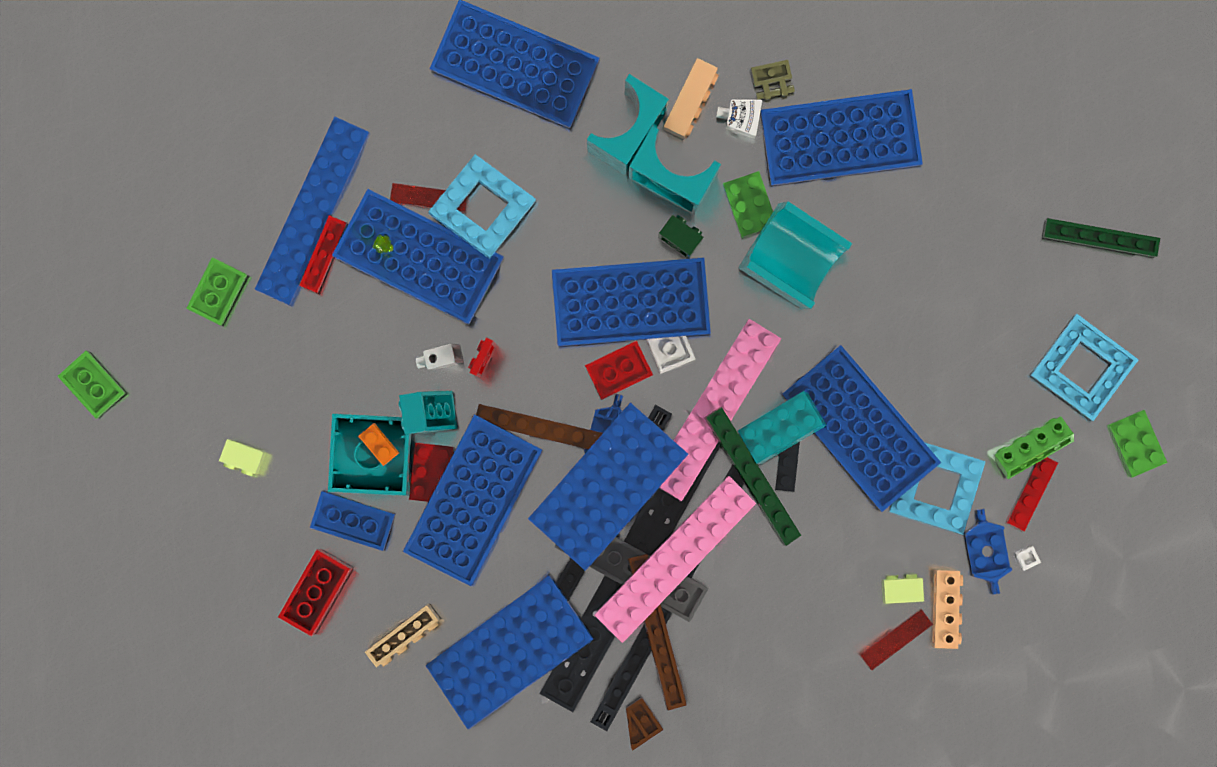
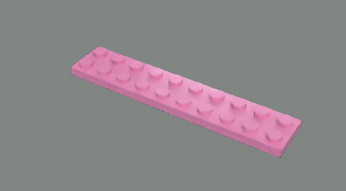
[660,319,782,501]
[594,476,756,643]

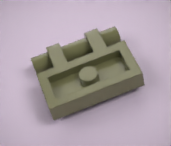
[751,60,795,100]

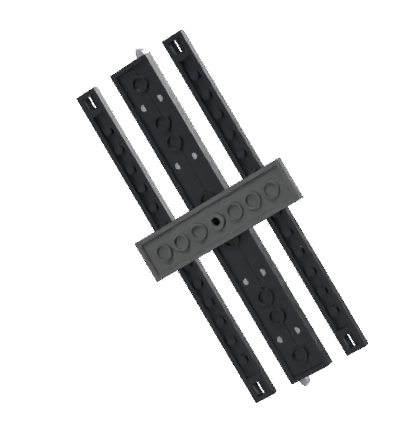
[539,404,744,731]

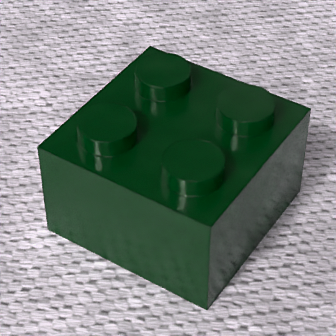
[658,215,704,259]

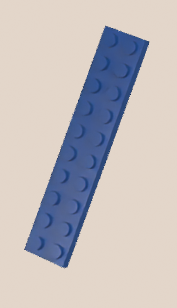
[255,116,370,306]

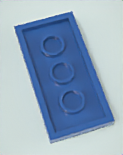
[310,491,395,551]

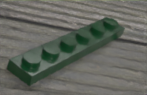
[1043,218,1161,258]

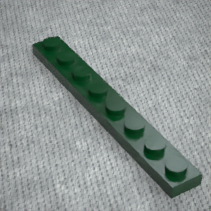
[704,407,801,546]

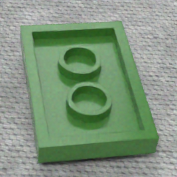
[723,171,773,238]
[186,257,247,326]
[58,350,126,419]
[1108,410,1168,478]

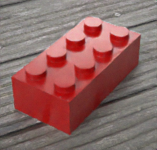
[278,549,353,636]

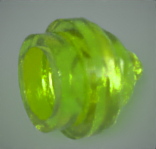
[373,234,393,254]

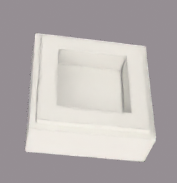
[1014,545,1041,571]

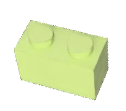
[219,439,266,476]
[882,574,924,604]

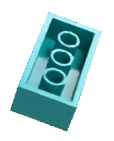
[398,391,458,434]
[738,391,827,464]

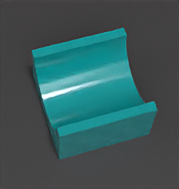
[587,74,669,176]
[628,126,721,215]
[738,201,852,309]
[328,414,412,496]

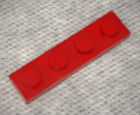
[299,215,348,293]
[1006,457,1058,531]

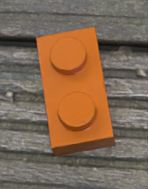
[358,423,399,466]

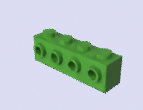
[995,416,1074,479]

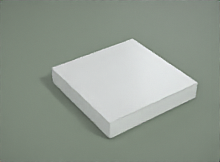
[646,336,696,374]

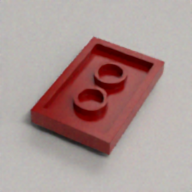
[468,337,496,378]
[585,341,653,400]
[409,443,454,502]

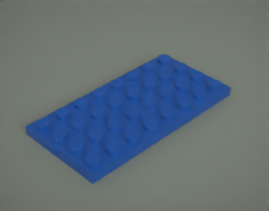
[430,0,600,128]
[760,89,923,186]
[332,189,504,325]
[552,258,711,346]
[782,345,941,512]
[528,402,689,571]
[403,414,542,586]
[425,576,594,730]

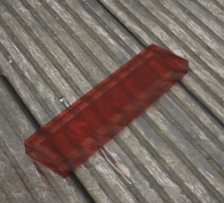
[390,183,468,213]
[859,609,933,671]

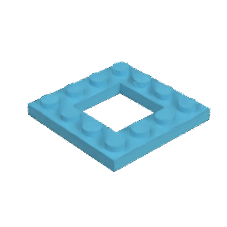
[428,154,536,259]
[1030,314,1139,421]
[889,442,986,535]

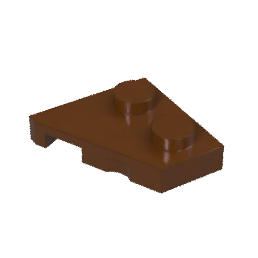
[626,697,663,751]

